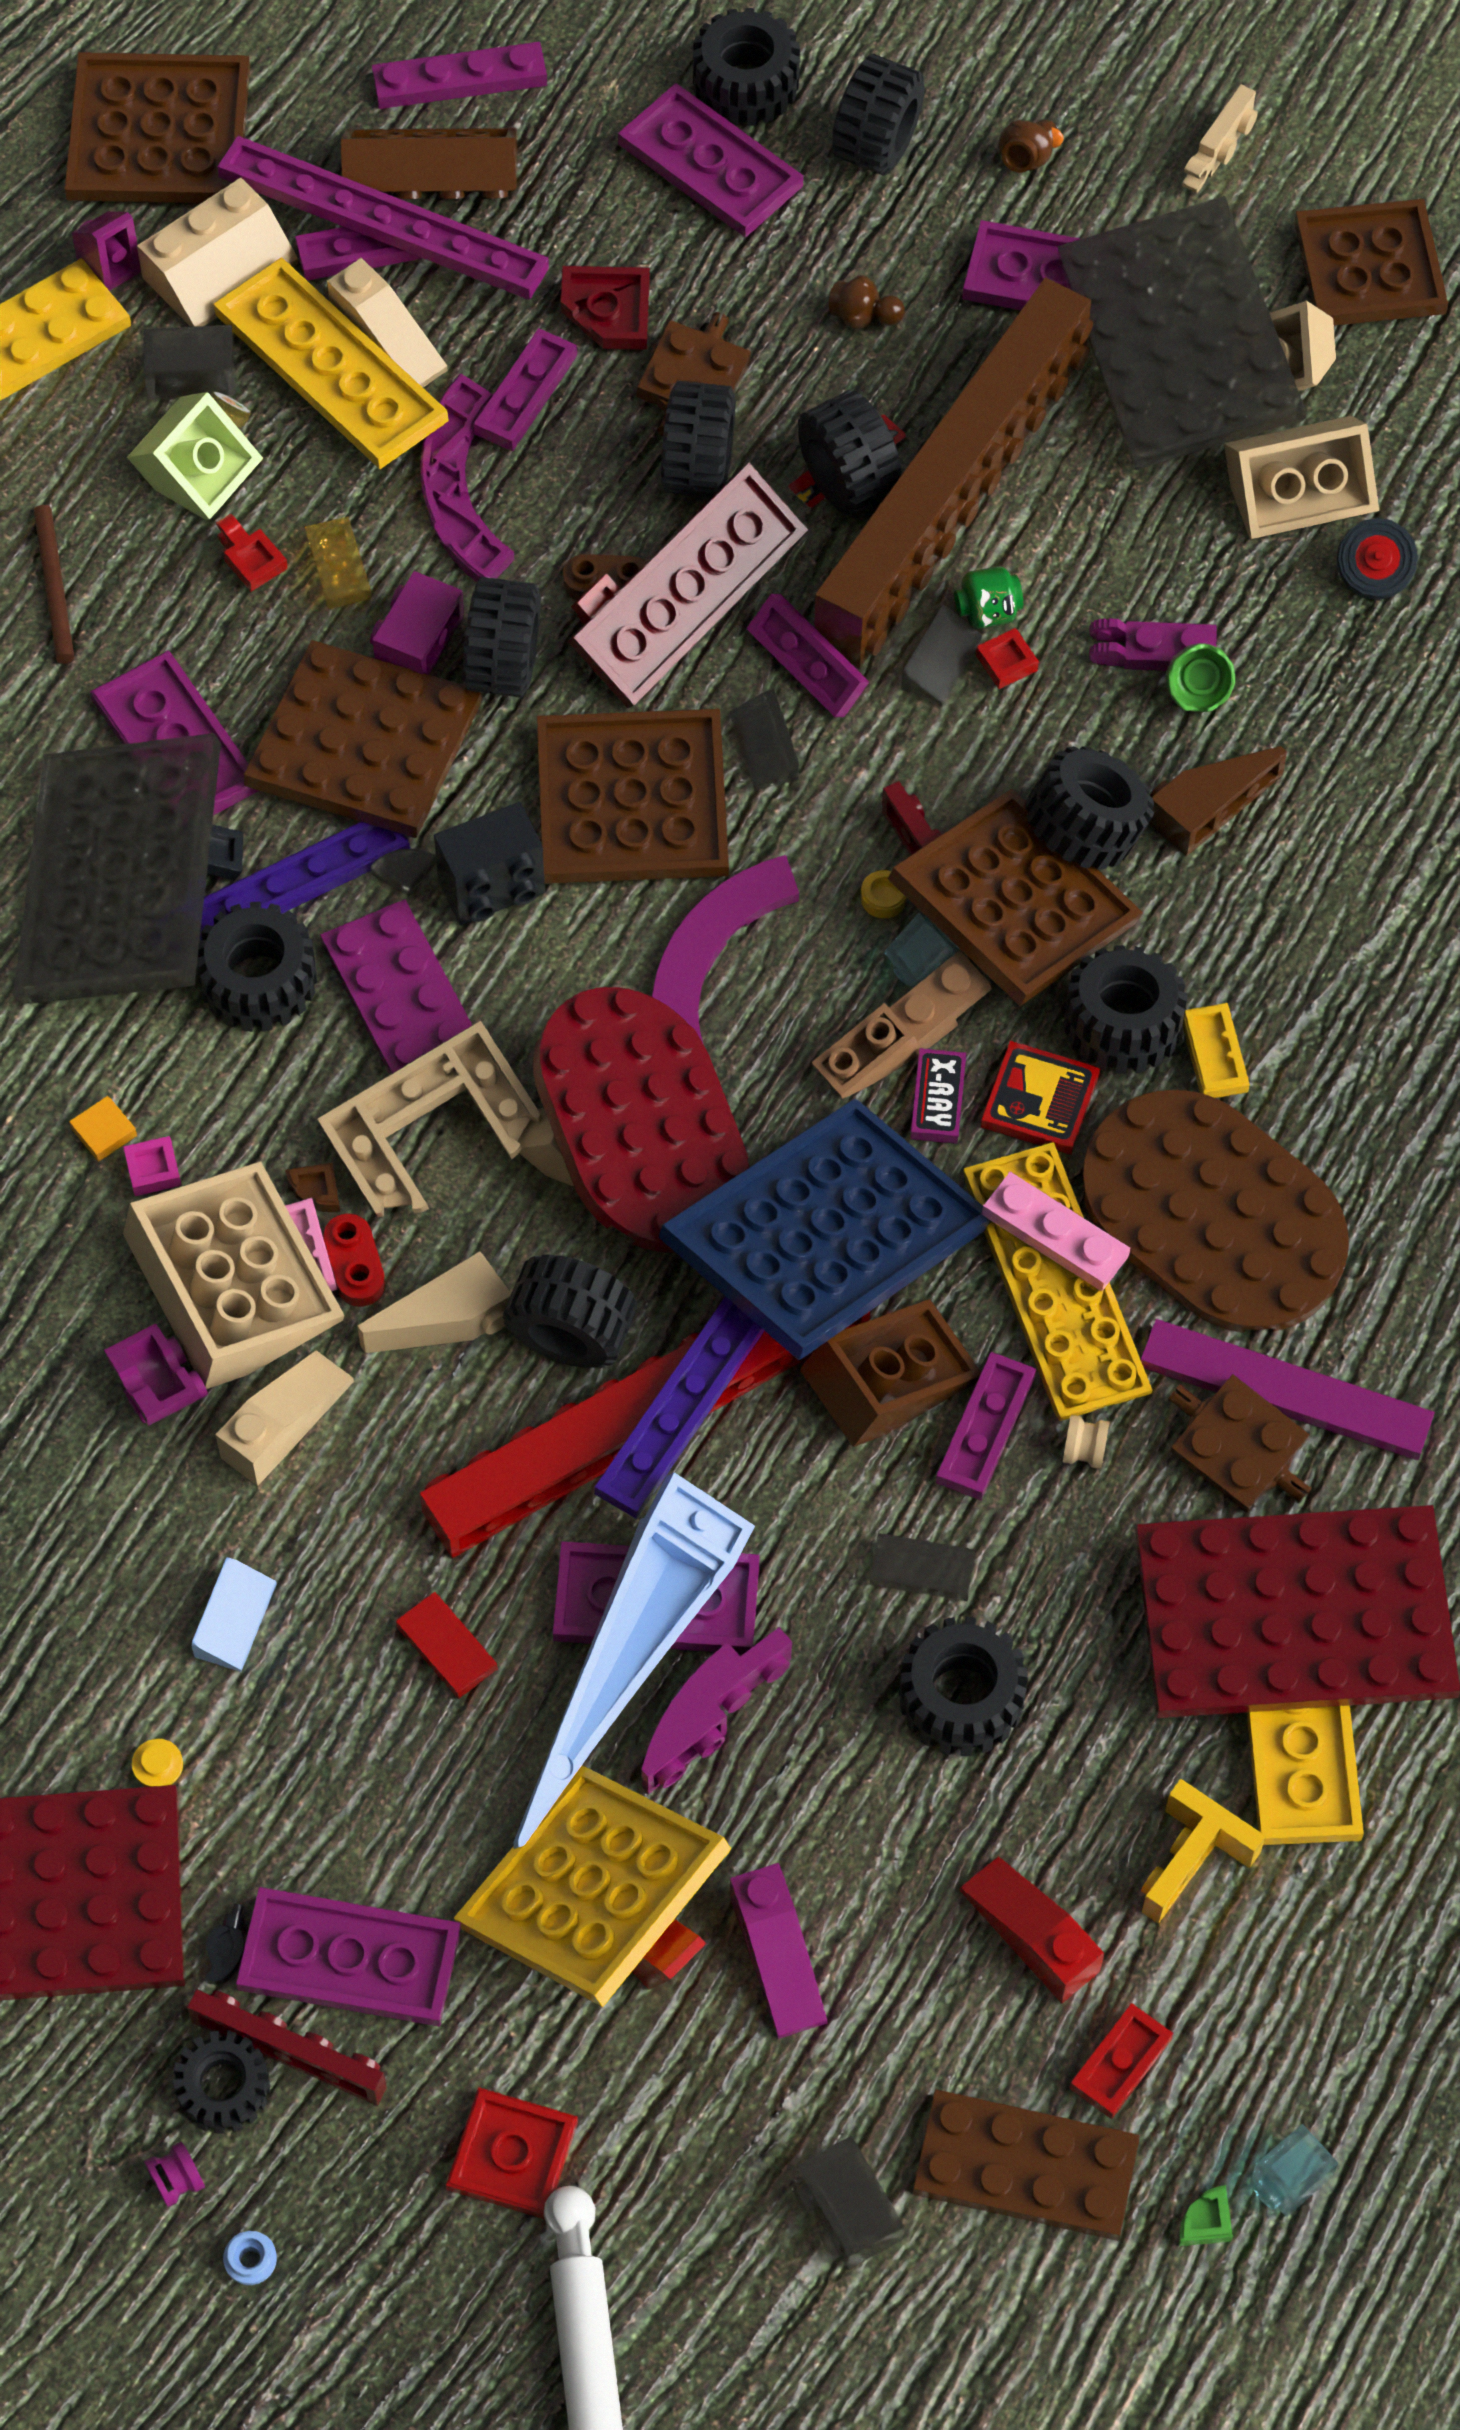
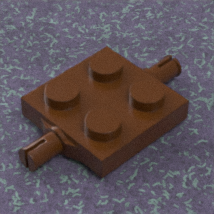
[636,312,751,437]
[1168,1374,1312,1513]

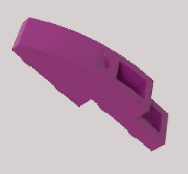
[642,1627,792,1794]

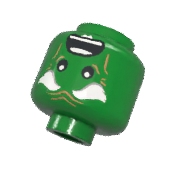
[954,566,1024,629]

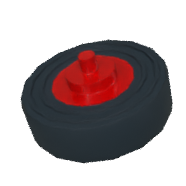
[1336,518,1418,600]

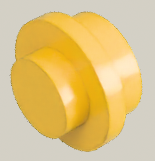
[132,1739,183,1787]

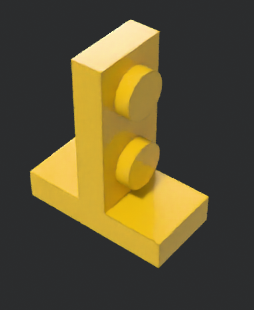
[1141,1779,1266,1924]

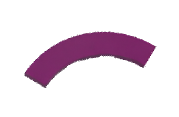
[420,373,514,582]
[652,855,799,1043]

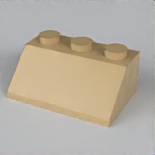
[137,178,299,332]
[1224,416,1379,539]

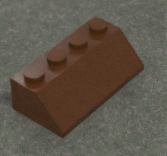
[341,128,517,199]

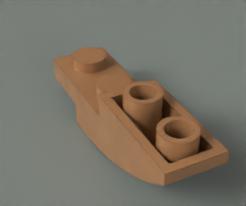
[812,950,992,1099]

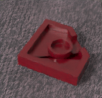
[561,266,650,350]

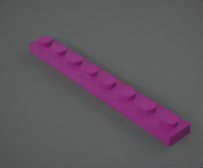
[217,136,549,300]

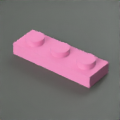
[982,1172,1131,1291]

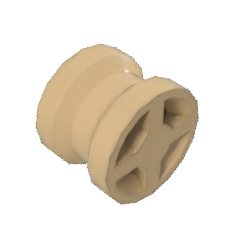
[1063,1415,1110,1469]

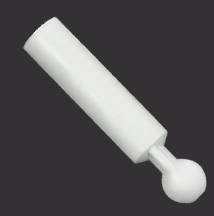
[544,2186,623,2430]

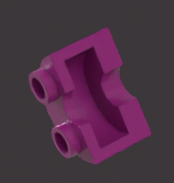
[104,1323,208,1426]

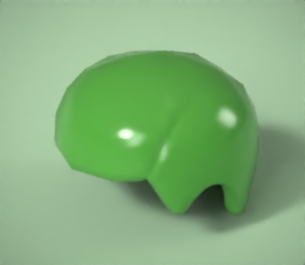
[1166,643,1236,712]

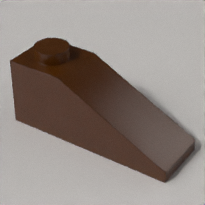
[1149,746,1287,857]

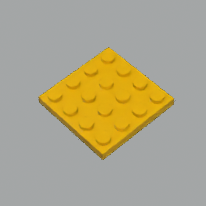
[454,1765,731,2007]

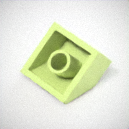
[127,392,263,520]

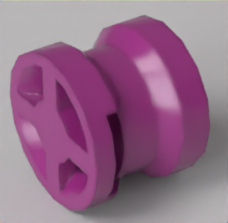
[144,2141,205,2208]

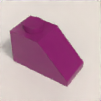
[72,211,141,291]

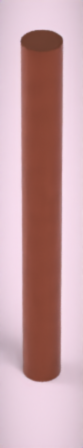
[34,505,74,664]

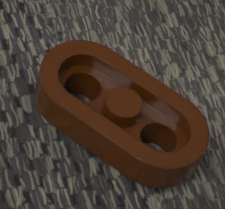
[563,554,646,600]

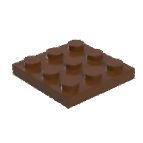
[1294,199,1448,326]

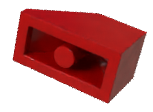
[632,1919,706,1990]

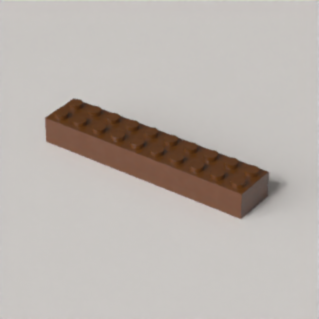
[814,277,1093,668]

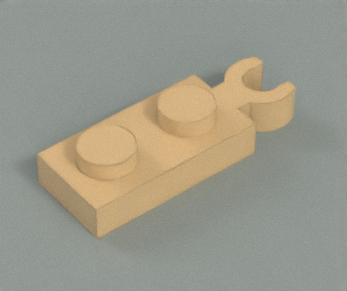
[1182,84,1257,193]

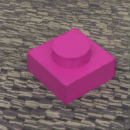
[123,1136,182,1196]

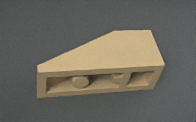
[327,258,448,388]
[357,1251,511,1353]
[216,1350,354,1486]

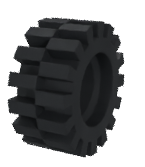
[173,2031,270,2134]

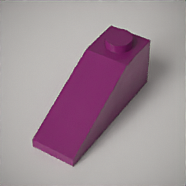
[730,1863,828,2039]

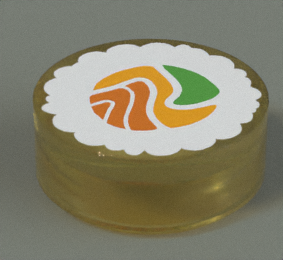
[210,391,252,428]

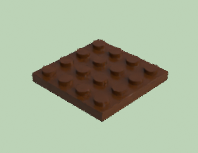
[65,52,250,203]
[244,640,482,838]
[537,709,729,884]
[887,788,1143,1006]

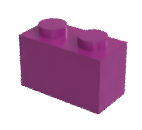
[370,571,464,675]

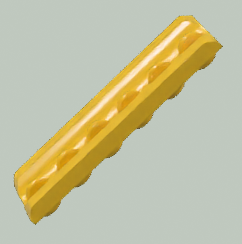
[963,1142,1153,1421]

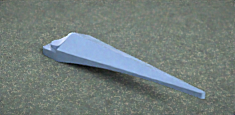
[513,1473,755,1849]

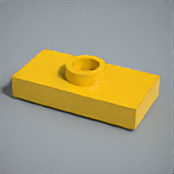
[1182,1003,1250,1098]

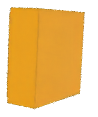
[69,1096,137,1162]

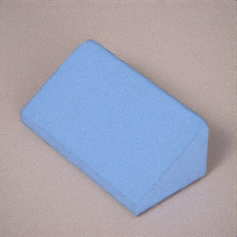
[191,1557,277,1672]

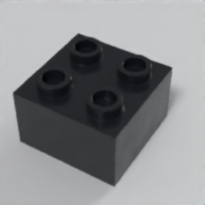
[434,802,545,926]

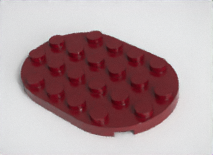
[533,987,749,1253]

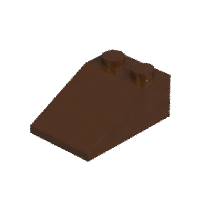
[800,1299,982,1447]

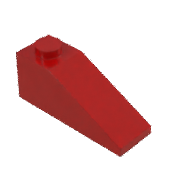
[960,1856,1104,2004]

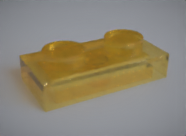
[305,516,372,609]

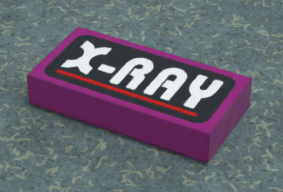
[910,1048,966,1144]

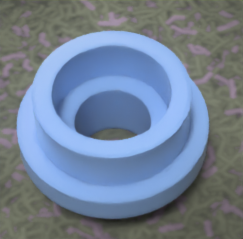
[223,2231,277,2285]

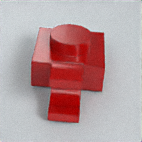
[216,513,288,592]

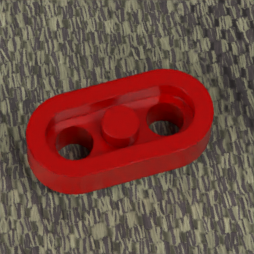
[323,1214,385,1307]

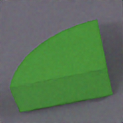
[1178,2185,1233,2246]

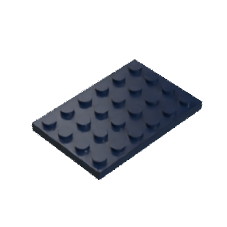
[658,1098,992,1360]

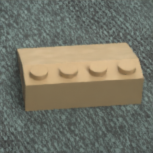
[123,1161,345,1389]

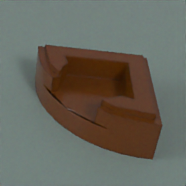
[285,1162,340,1213]

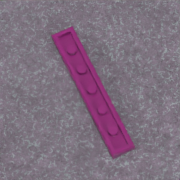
[1141,1319,1435,1461]

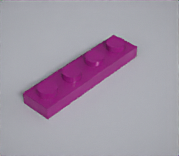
[372,42,547,109]

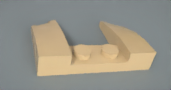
[317,1021,542,1217]

